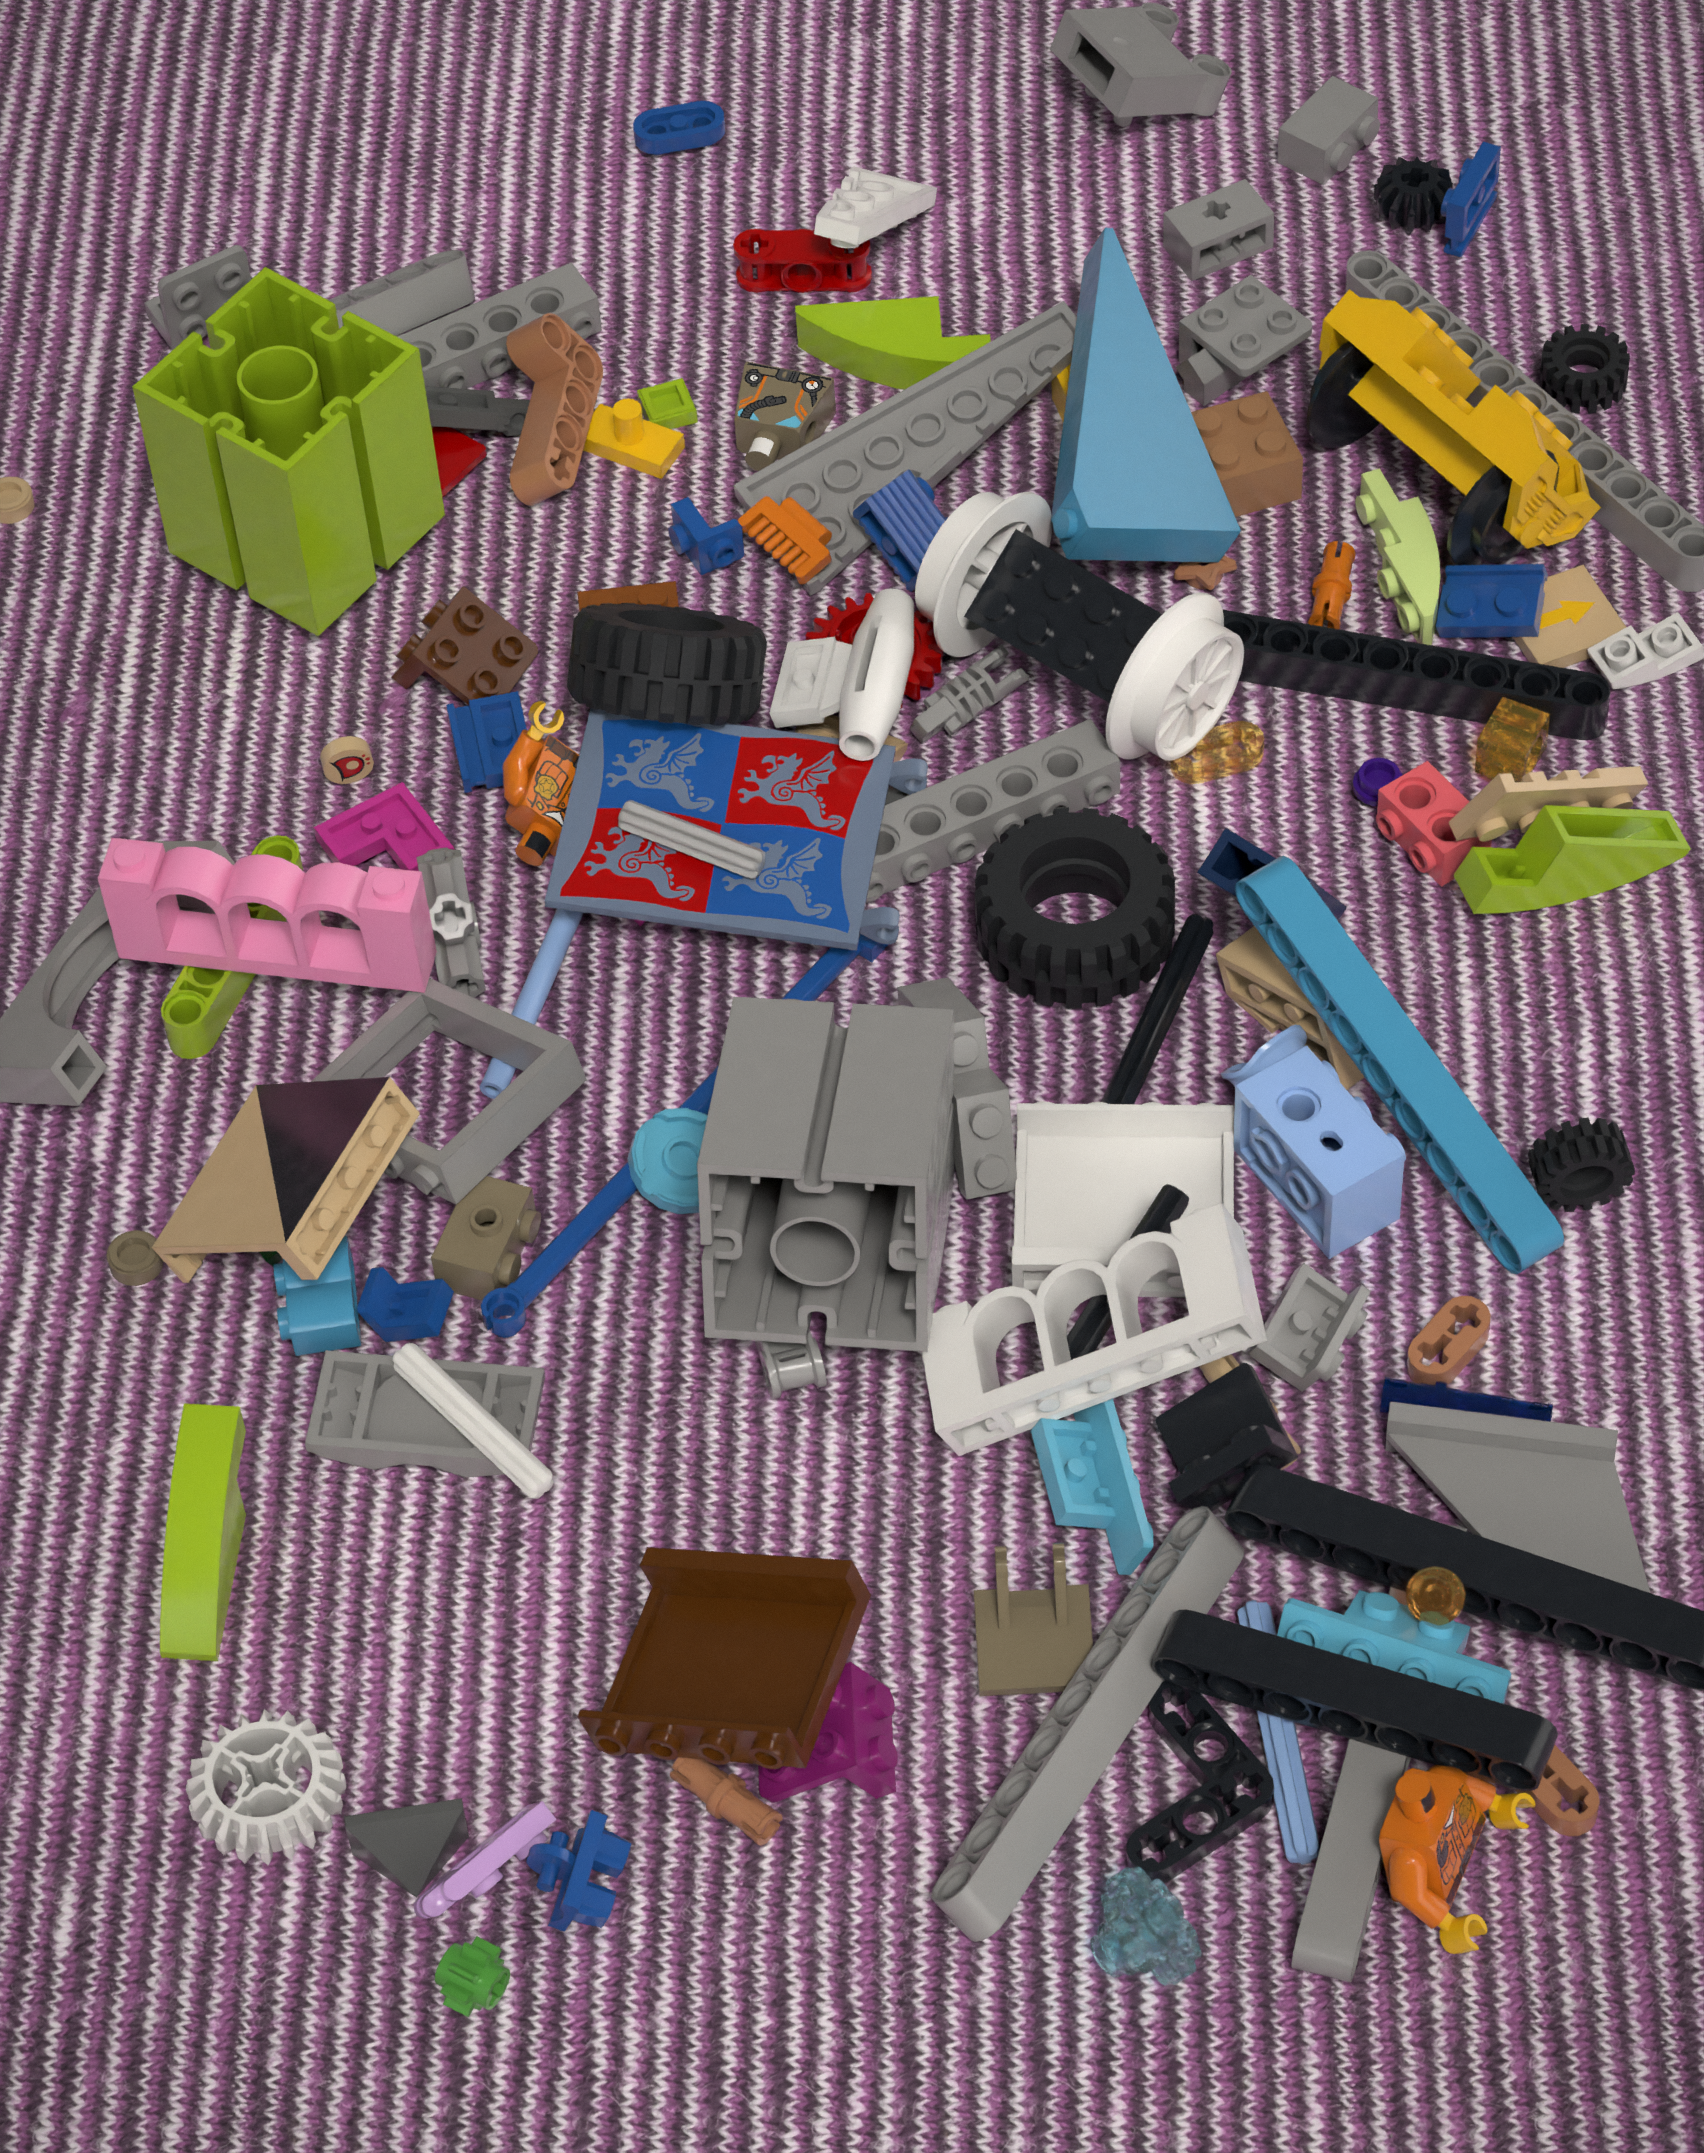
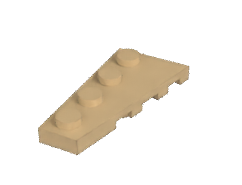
[1449,766,1648,841]

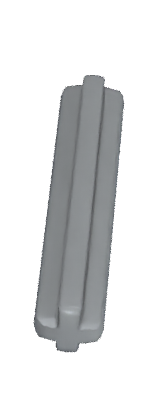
[618,800,765,879]

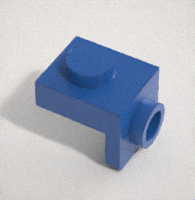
[668,497,744,575]
[357,1267,454,1342]

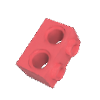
[1376,761,1492,887]

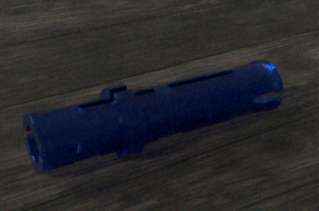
[1379,1376,1553,1422]

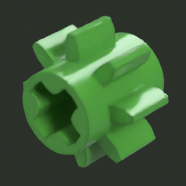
[435,1936,510,2017]

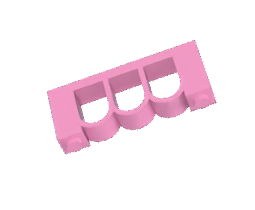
[98,838,437,993]

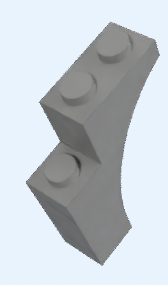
[897,977,1017,1200]

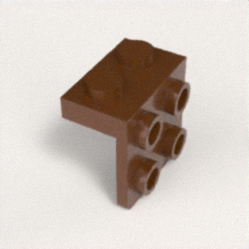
[391,586,538,705]

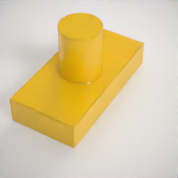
[583,399,685,479]

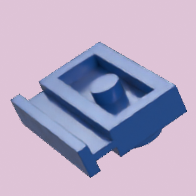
[1441,141,1501,258]
[1436,564,1548,638]
[446,691,527,793]

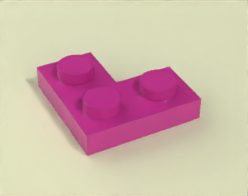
[314,782,454,871]

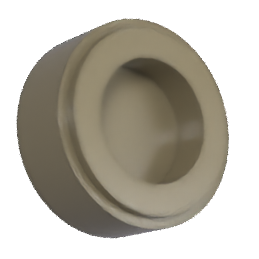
[107,1230,164,1286]

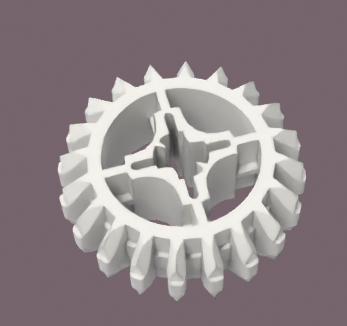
[186,1709,346,1865]

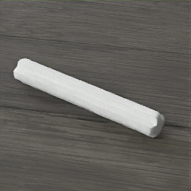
[392,1343,554,1499]

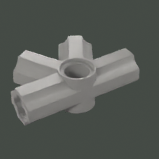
[416,847,486,998]

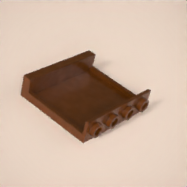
[577,1547,871,1769]

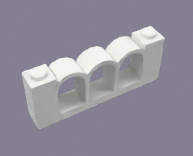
[922,1203,1267,1456]

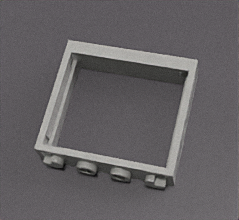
[311,978,587,1204]

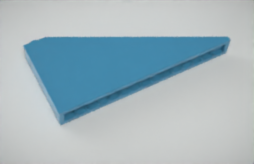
[1051,228,1241,562]

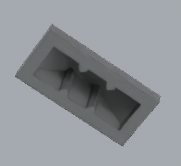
[344,1798,469,1898]

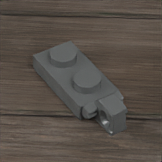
[425,386,530,436]

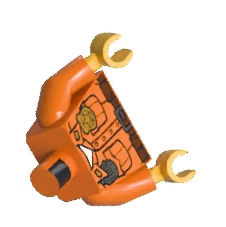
[502,701,579,866]
[1379,1765,1536,1954]

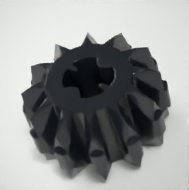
[1374,155,1453,235]

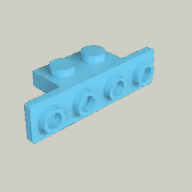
[1031,1399,1154,1575]
[1277,1590,1511,1704]

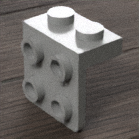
[144,245,251,350]
[1179,275,1312,377]

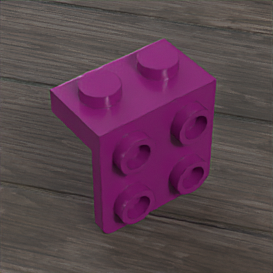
[758,1662,898,1803]

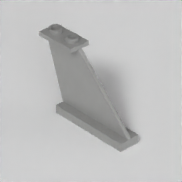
[1385,1402,1650,1593]

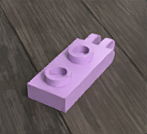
[414,1801,557,1919]

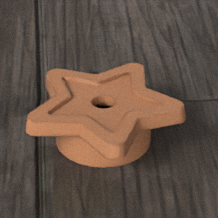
[1174,555,1237,590]

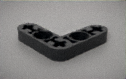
[1126,1681,1274,1886]

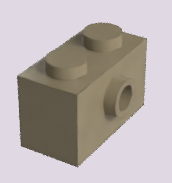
[431,1176,541,1301]

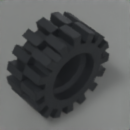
[1539,324,1630,414]
[1528,1117,1635,1212]

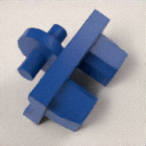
[526,1810,632,1932]

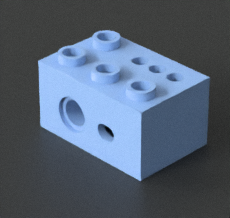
[1234,1045,1406,1259]

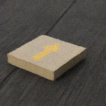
[1513,565,1626,668]

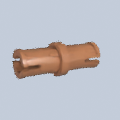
[670,1757,783,1846]

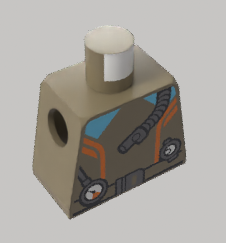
[734,361,836,471]

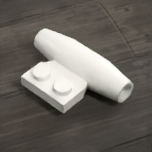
[769,588,914,761]

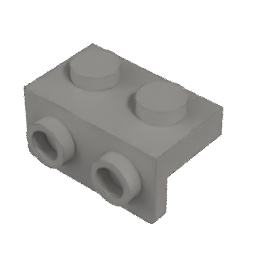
[1248,1263,1371,1392]

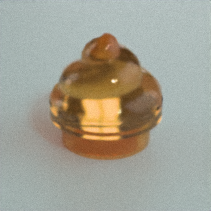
[1406,1566,1466,1626]

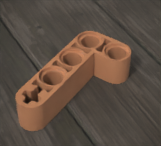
[506,313,603,506]

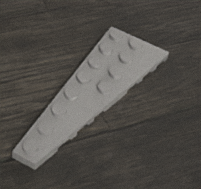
[733,301,1077,596]

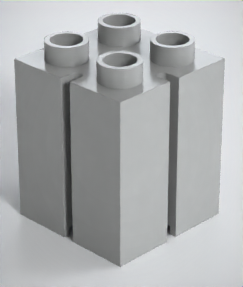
[697,997,954,1352]

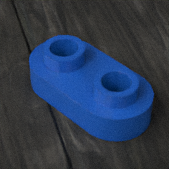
[633,101,725,155]

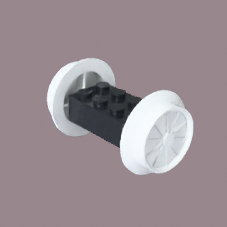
[915,492,1244,761]

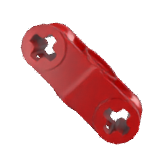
[733,229,872,293]

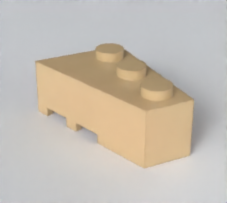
[1216,926,1364,1090]

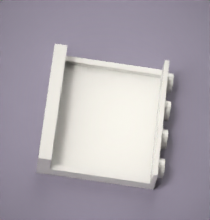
[1012,1101,1234,1298]

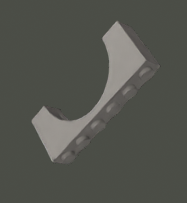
[0,841,235,1106]

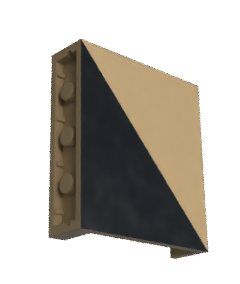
[152,1077,420,1283]

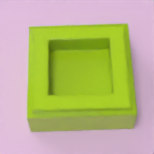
[637,378,698,429]

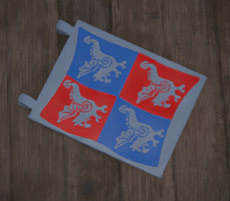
[545,708,928,951]

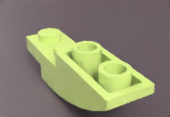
[1355,468,1440,645]

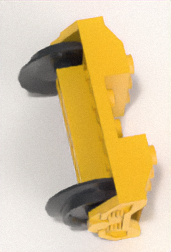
[1307,289,1601,565]

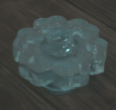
[1090,1866,1202,1986]

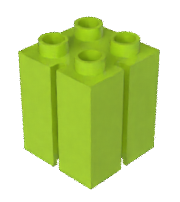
[132,267,445,636]

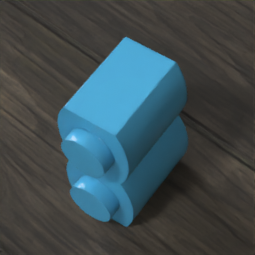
[273,1236,361,1356]

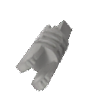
[910,644,1029,744]

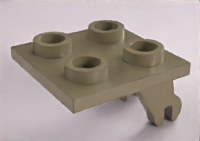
[974,1543,1093,1696]

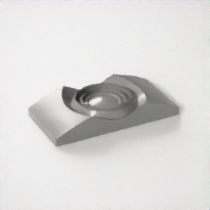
[305,1350,545,1478]

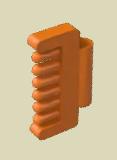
[738,496,832,585]

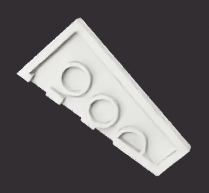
[814,166,937,248]

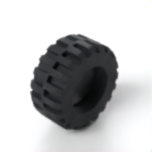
[567,603,767,725]
[974,807,1175,1009]

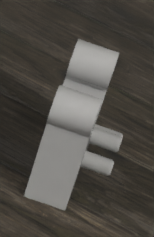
[1050,2,1232,127]

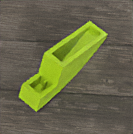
[795,296,991,390]
[1453,805,1691,914]
[160,1403,246,1661]

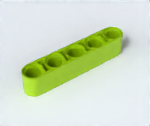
[161,835,303,1059]

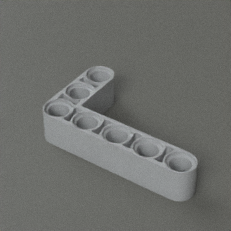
[329,250,475,336]

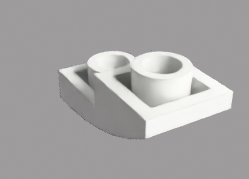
[1587,612,1704,689]

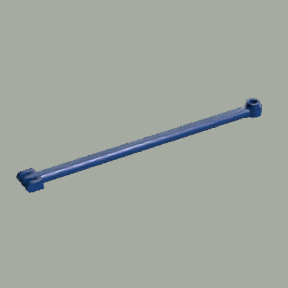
[481,934,889,1338]

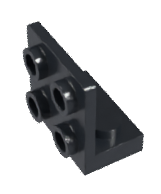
[1156,1363,1299,1511]

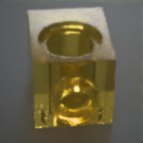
[1475,697,1550,782]

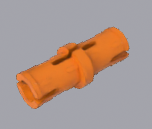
[1308,541,1356,629]

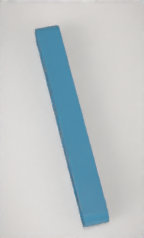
[1235,856,1564,1274]

